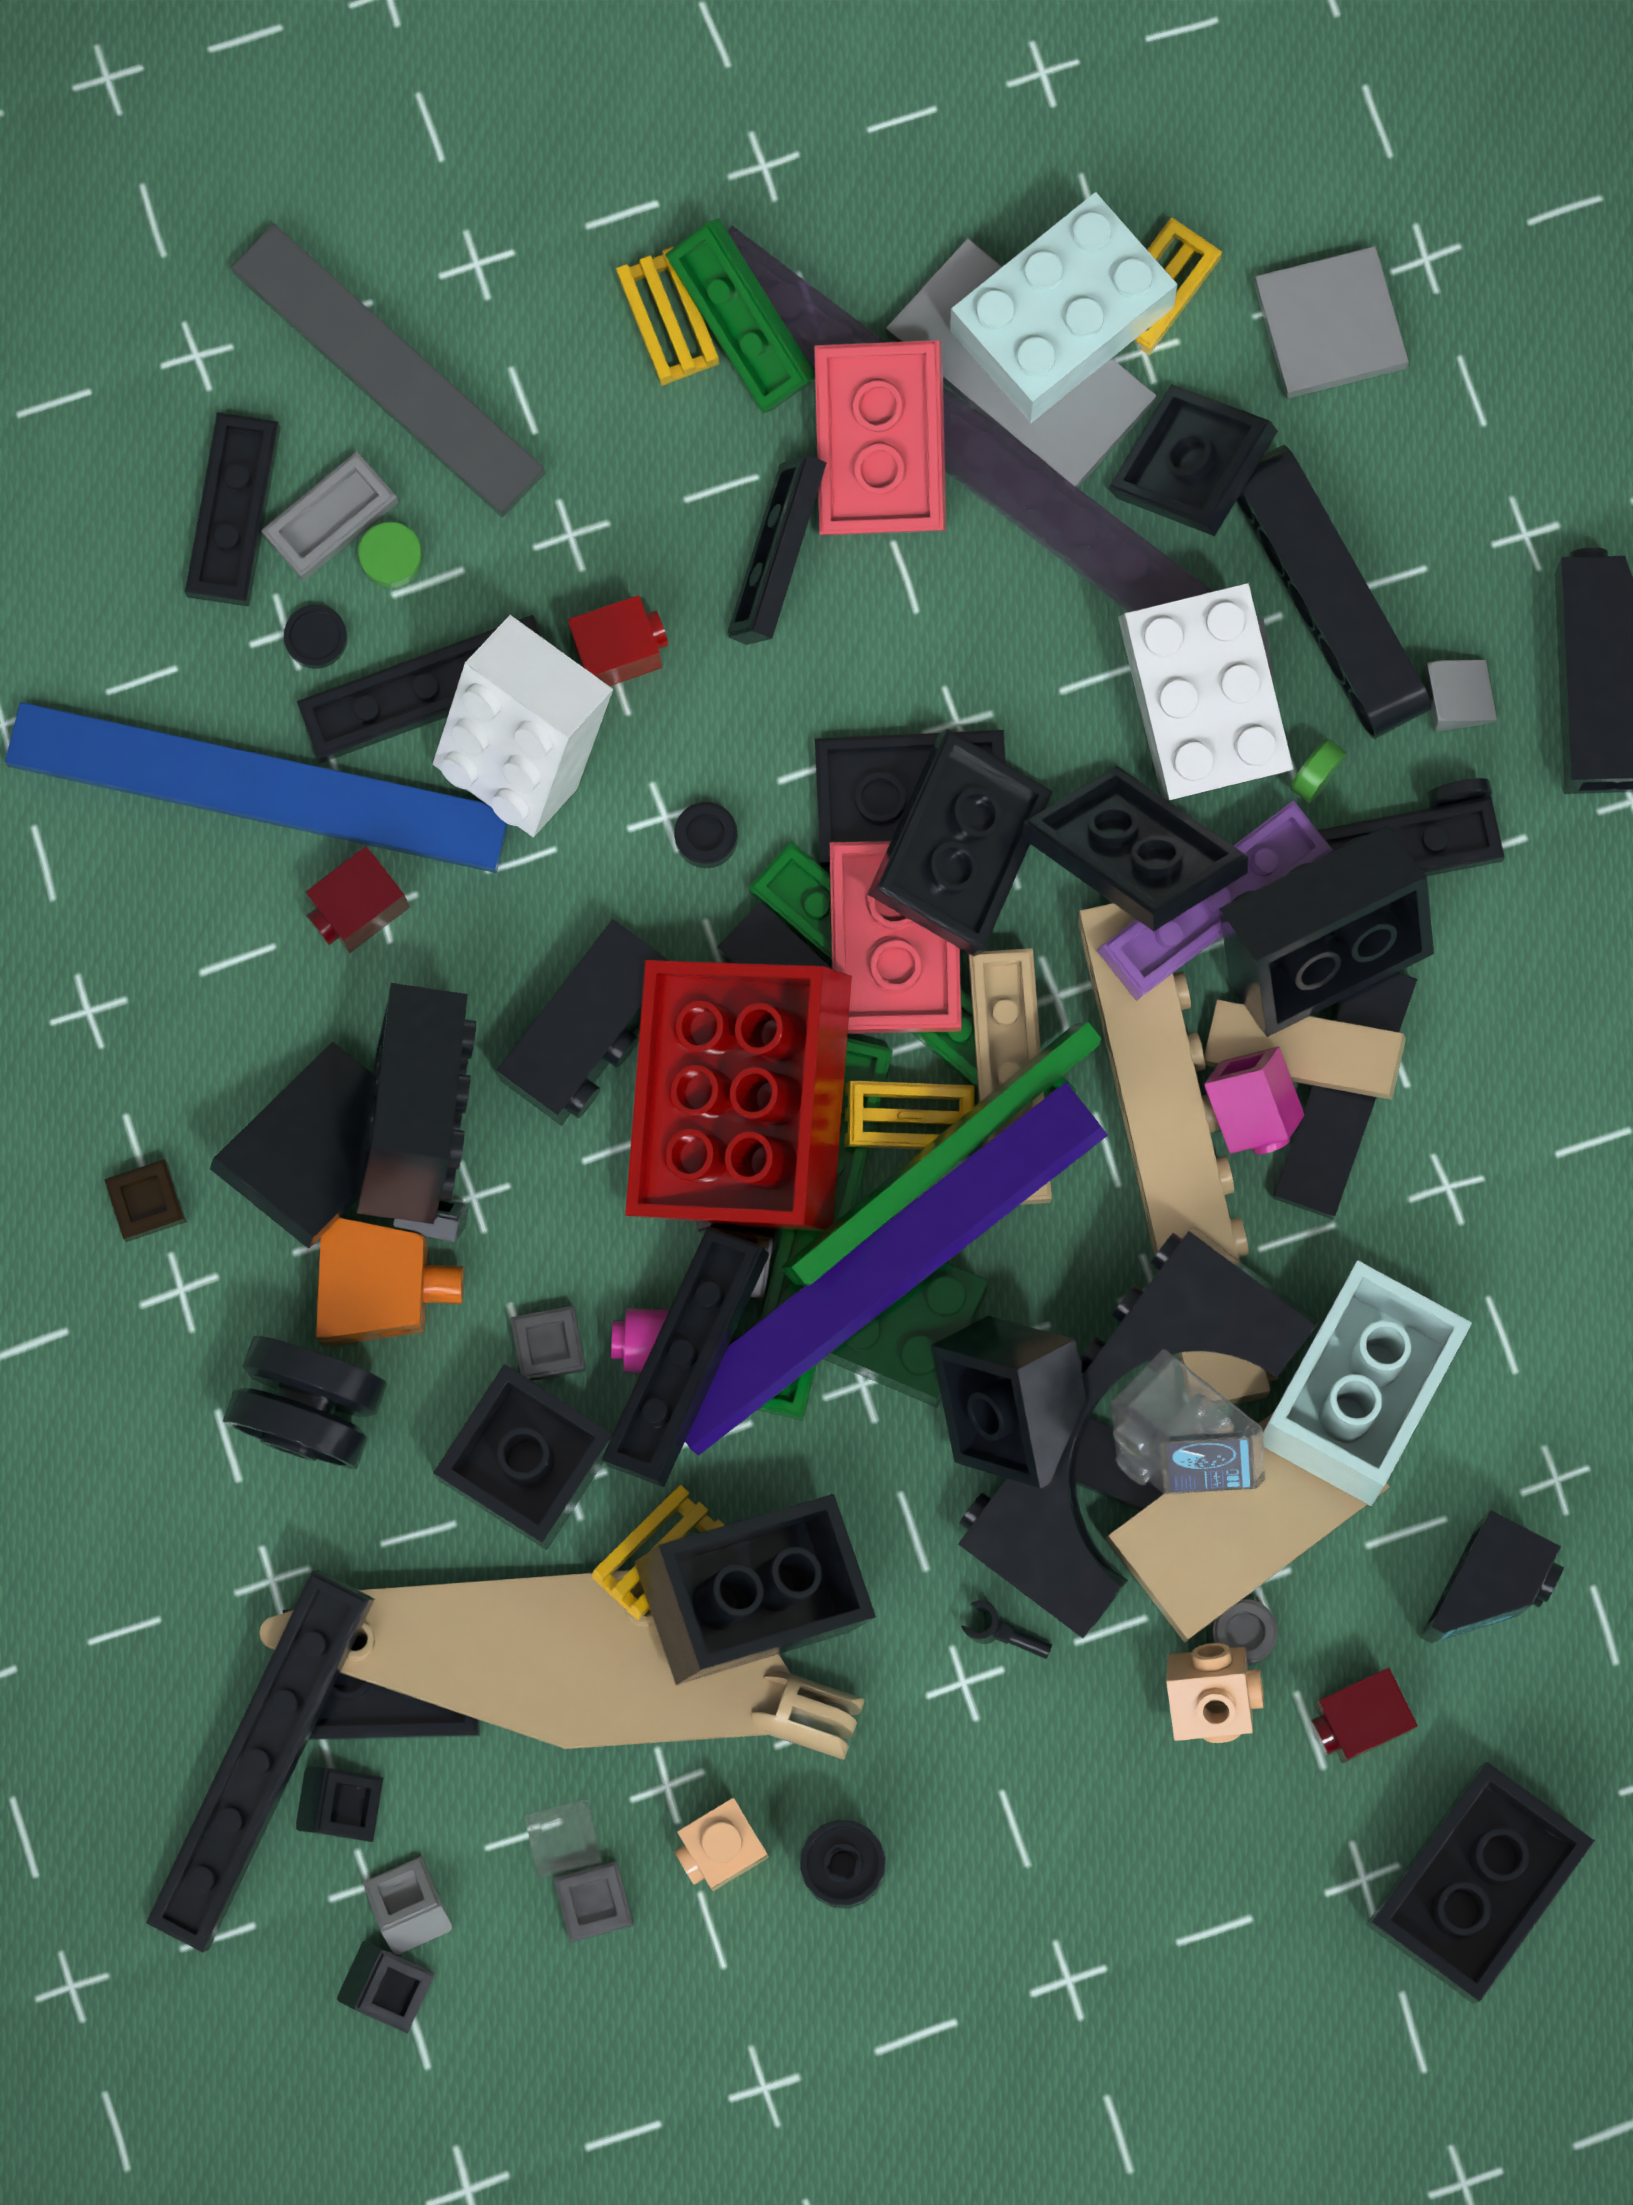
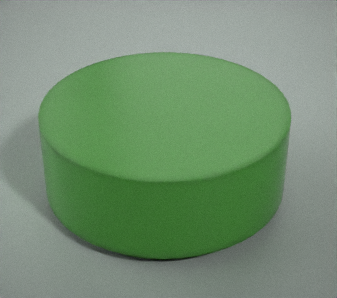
[358,522,423,588]
[1291,739,1347,803]

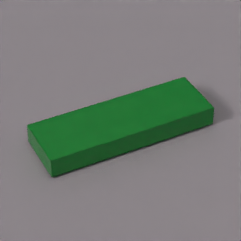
[665,219,815,413]

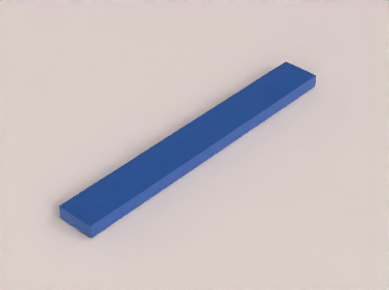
[5,702,509,873]

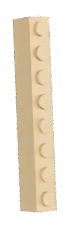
[1078,903,1278,1415]

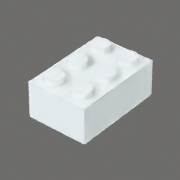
[1118,583,1293,800]
[433,615,613,838]

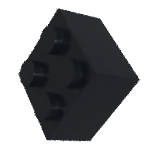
[433,1364,613,1550]

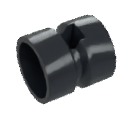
[800,1820,886,1909]

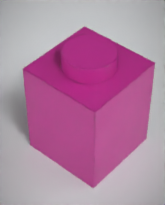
[1204,1046,1305,1155]

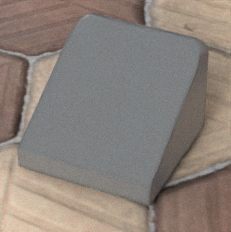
[1423,660,1497,733]
[362,1856,453,1954]

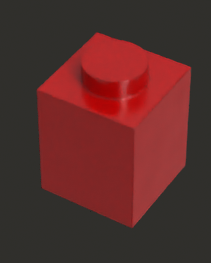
[567,595,669,686]

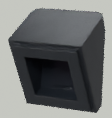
[296,1766,383,1842]
[337,1941,435,2033]

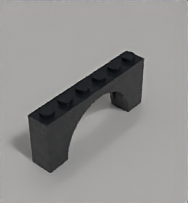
[958,1228,1320,1638]

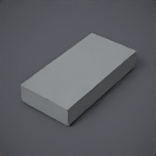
[261,451,399,582]

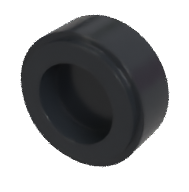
[674,802,738,868]

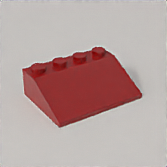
[625,960,852,1231]

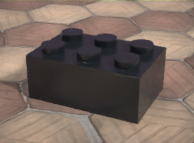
[1219,825,1434,1037]
[357,983,477,1224]
[635,1494,876,1685]
[1366,1762,1595,2003]

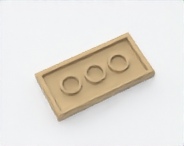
[1106,1412,1390,1643]

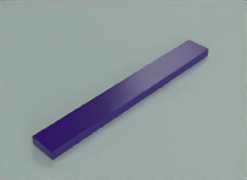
[685,1082,1108,1456]

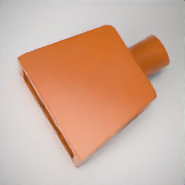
[316,1218,464,1346]

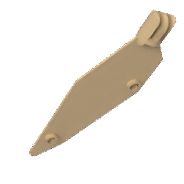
[260,1570,865,1760]

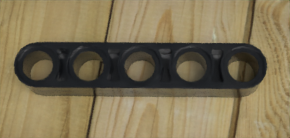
[1236,445,1431,739]

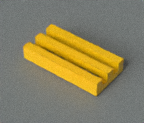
[1134,217,1222,355]
[616,246,719,386]
[844,1081,974,1149]
[591,1484,725,1621]

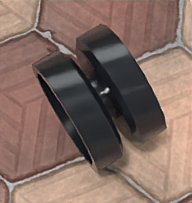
[223,1336,387,1469]

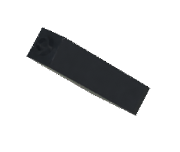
[1554,548,1633,794]

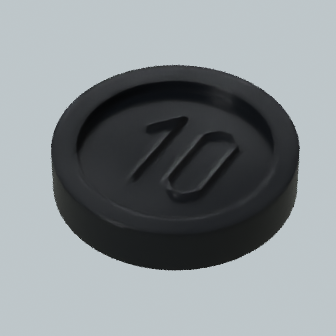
[284,605,347,669]
[1427,778,1492,808]

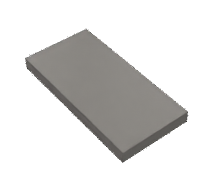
[886,238,1157,492]

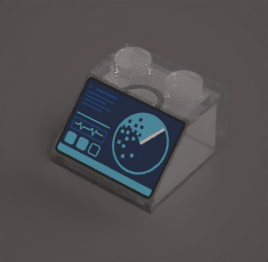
[1111,1348,1265,1494]

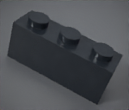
[497,919,669,1126]

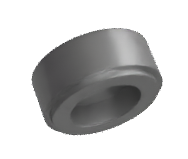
[1212,1599,1278,1666]

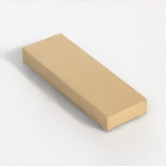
[1204,1000,1406,1100]

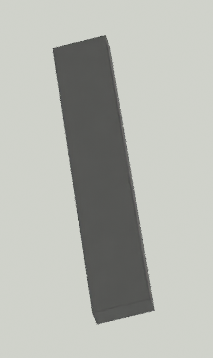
[231,224,545,518]

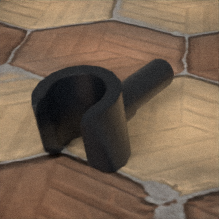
[961,1601,1053,1659]

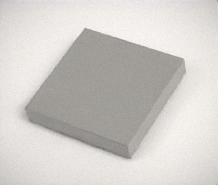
[1254,246,1409,399]

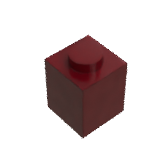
[306,846,410,953]
[1310,1667,1418,1764]

